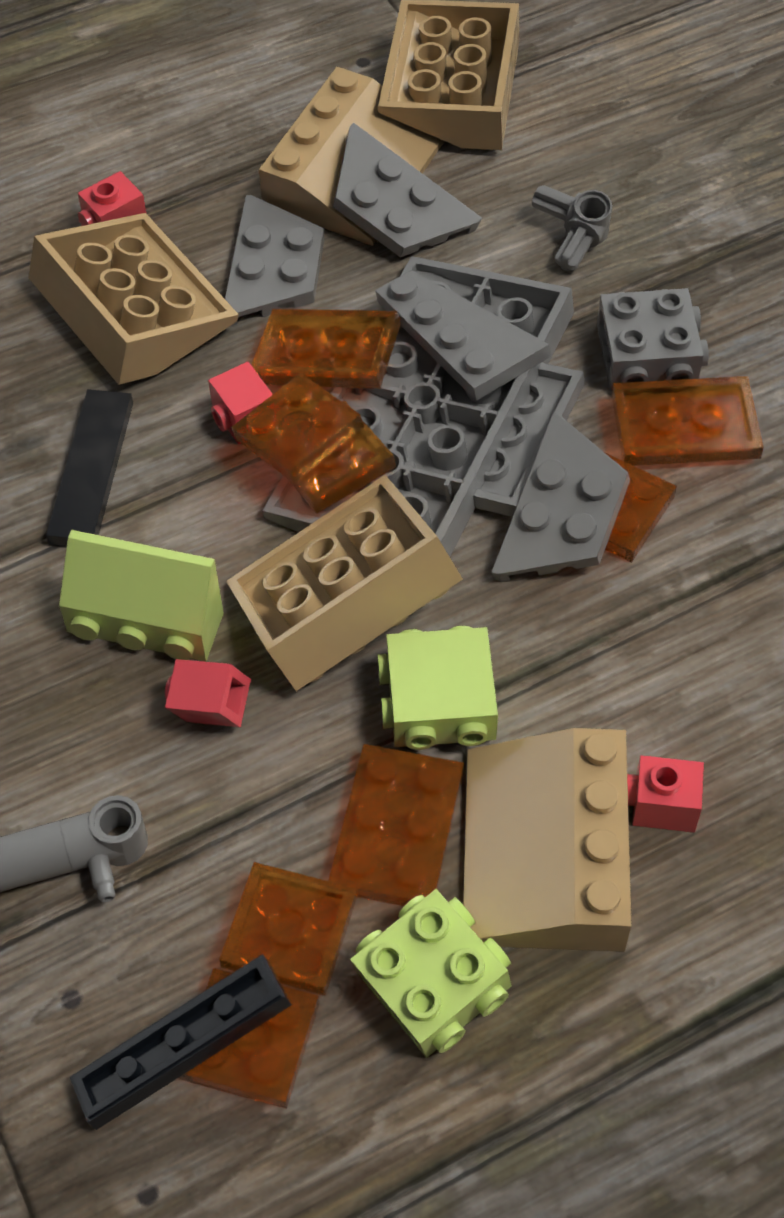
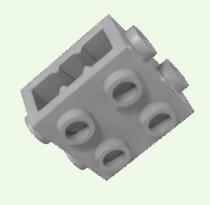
[597,288,709,391]

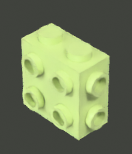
[377,626,498,750]
[350,889,512,1058]

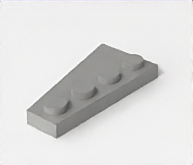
[375,270,551,401]

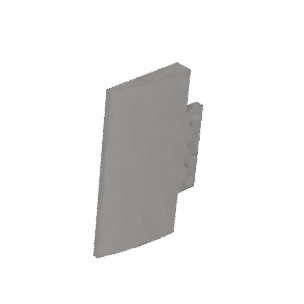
[262,256,585,557]

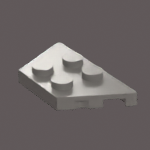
[333,123,482,257]
[225,195,325,327]
[491,413,630,582]

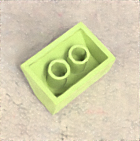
[59,530,224,662]

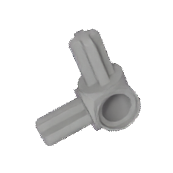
[532,185,612,272]

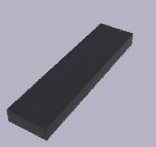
[46,389,133,547]
[69,954,292,1130]

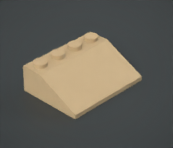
[378,0,519,150]
[259,67,445,246]
[29,213,239,385]
[226,475,463,691]
[463,728,631,952]

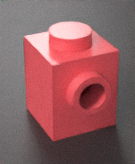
[78,171,147,226]
[208,361,278,445]
[165,659,251,727]
[627,755,704,833]

